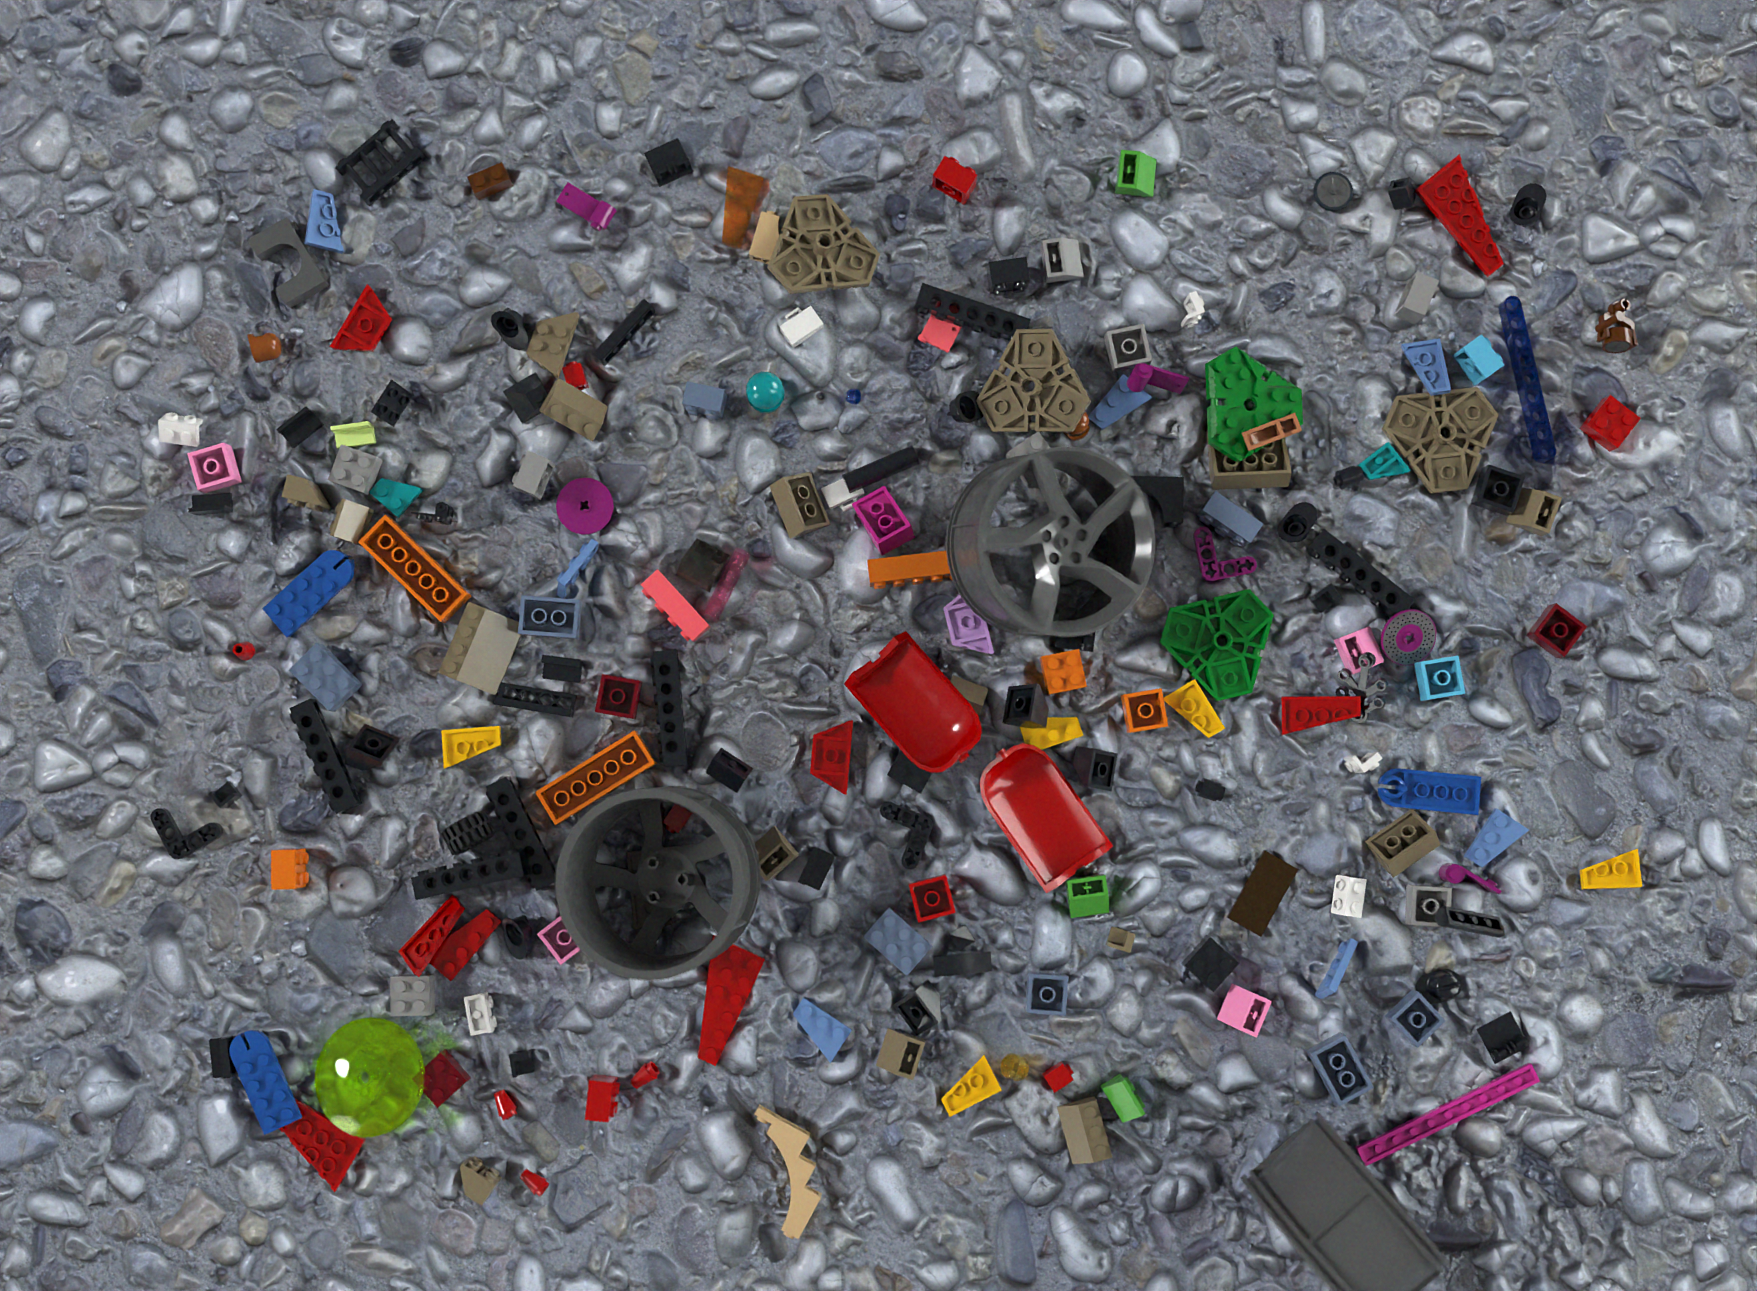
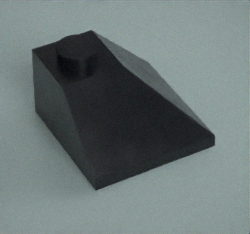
[503,372,548,424]
[1002,683,1049,729]
[345,724,400,771]
[1073,746,1118,791]
[893,979,941,1036]

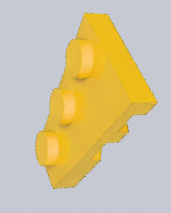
[1163,679,1225,738]
[1019,717,1083,750]
[441,726,502,769]
[1579,849,1642,890]
[941,1055,1002,1117]

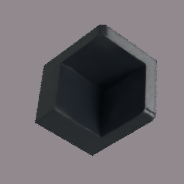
[1388,177,1416,210]
[1309,583,1343,613]
[208,781,242,809]
[509,1049,535,1078]

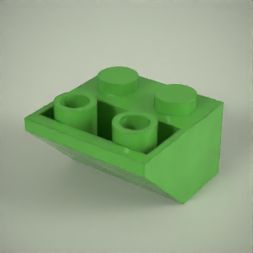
[1115,150,1157,197]
[1065,874,1109,918]
[1100,1074,1145,1123]

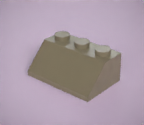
[539,378,608,442]
[769,472,830,539]
[1365,809,1440,878]
[1057,1096,1112,1164]

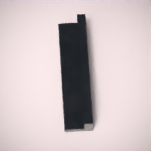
[494,682,577,718]

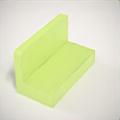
[330,421,376,449]

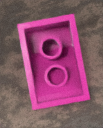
[852,486,915,556]

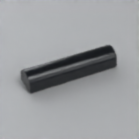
[592,298,655,366]
[842,445,919,493]
[1435,906,1505,938]

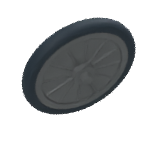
[1313,172,1353,211]

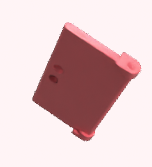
[918,290,970,353]

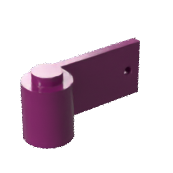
[556,182,617,232]
[1126,363,1189,394]
[1439,863,1502,894]

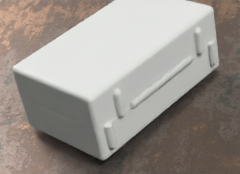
[780,306,824,348]
[821,479,865,512]

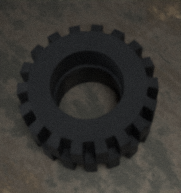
[441,811,496,855]

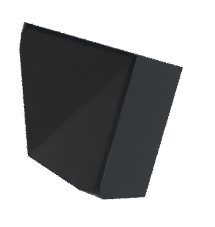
[949,924,975,951]

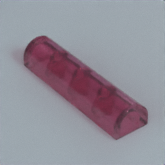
[702,547,750,623]

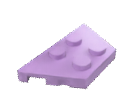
[943,594,994,654]

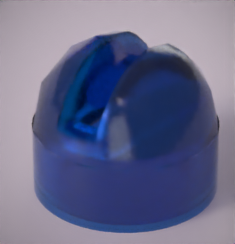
[845,389,861,405]

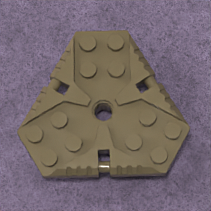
[767,194,880,294]
[976,329,1091,432]
[1382,387,1499,494]

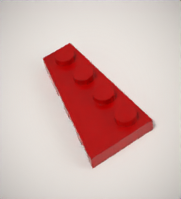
[1281,696,1361,735]
[398,895,465,977]
[429,909,502,981]

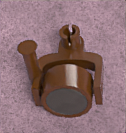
[1595,298,1638,353]

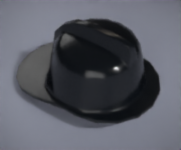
[1509,183,1547,228]
[491,308,529,350]
[947,391,984,423]
[1277,502,1318,543]
[502,915,532,960]
[1415,969,1461,1004]

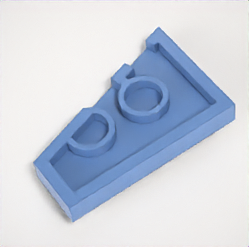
[304,189,344,254]
[1401,338,1451,396]
[1088,374,1153,431]
[557,539,598,598]
[1464,808,1529,867]
[1315,938,1358,999]
[793,997,852,1063]

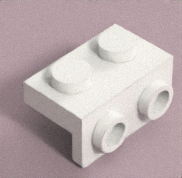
[1181,291,1205,328]
[158,413,203,447]
[1343,752,1383,773]
[1331,875,1367,918]
[463,992,497,1036]

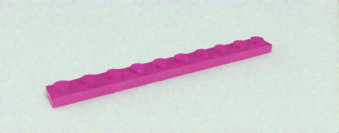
[1355,1063,1540,1166]

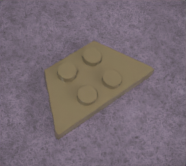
[526,312,580,378]

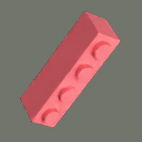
[640,569,710,642]

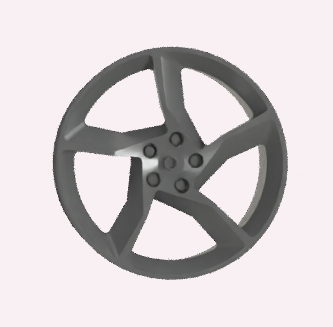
[946,446,1155,636]
[555,786,761,981]
[1241,1111,1452,1291]

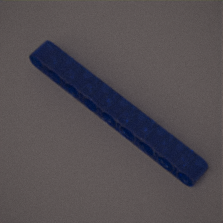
[1498,296,1556,463]

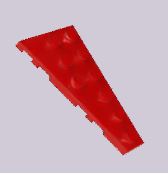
[1415,154,1504,277]
[698,934,765,1066]
[279,1098,366,1192]

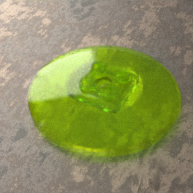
[315,1017,425,1137]

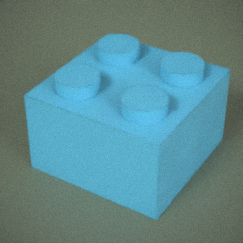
[1452,334,1504,386]
[1414,656,1465,701]

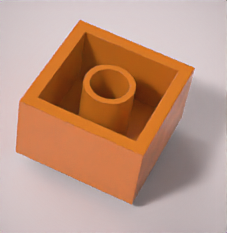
[1039,649,1087,695]
[1121,688,1168,733]
[271,848,309,890]

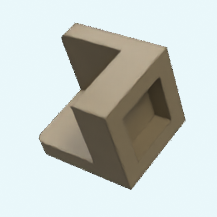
[1106,926,1136,953]

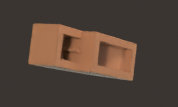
[1241,413,1302,451]

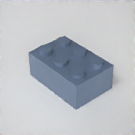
[1197,491,1263,547]
[518,595,582,640]
[289,643,363,712]
[863,906,933,976]
[1306,1032,1374,1106]

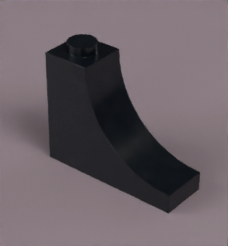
[1131,476,1184,528]

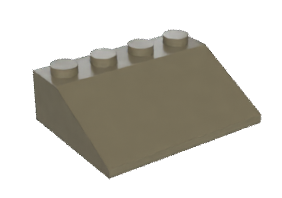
[1207,431,1292,490]
[438,602,521,695]

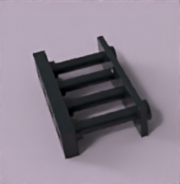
[335,119,426,206]

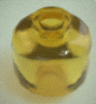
[1000,1053,1029,1081]

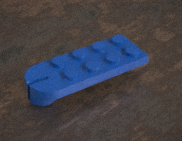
[262,550,355,637]
[1378,768,1481,815]
[229,1030,302,1135]

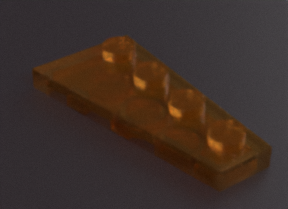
[722,166,764,250]

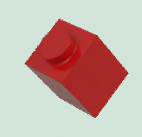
[562,361,589,390]
[663,803,693,834]
[1042,1061,1074,1093]

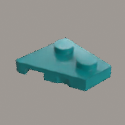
[1357,442,1411,481]
[369,478,423,518]

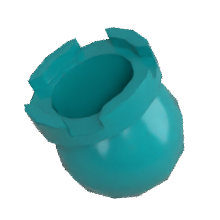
[746,371,785,413]

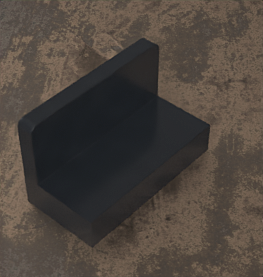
[276,406,324,448]
[188,493,233,515]
[541,655,583,683]
[706,748,753,793]
[798,846,835,890]
[209,1036,237,1079]

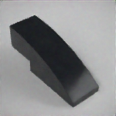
[933,951,992,977]

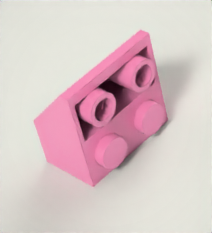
[1334,626,1384,675]
[1217,983,1272,1038]

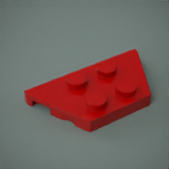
[330,284,392,352]
[810,720,853,795]

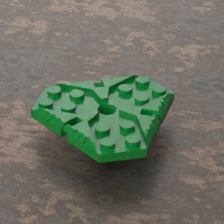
[1205,346,1303,463]
[1159,589,1274,701]

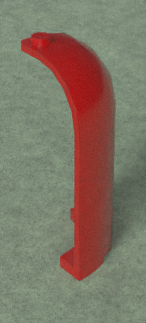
[844,631,982,773]
[980,743,1113,893]

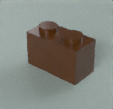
[467,162,513,200]

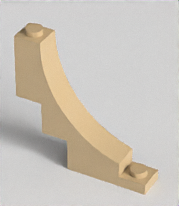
[754,1104,822,1239]

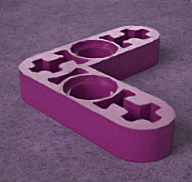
[1193,527,1257,582]

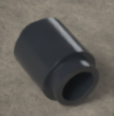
[1333,466,1364,490]
[1195,778,1225,802]

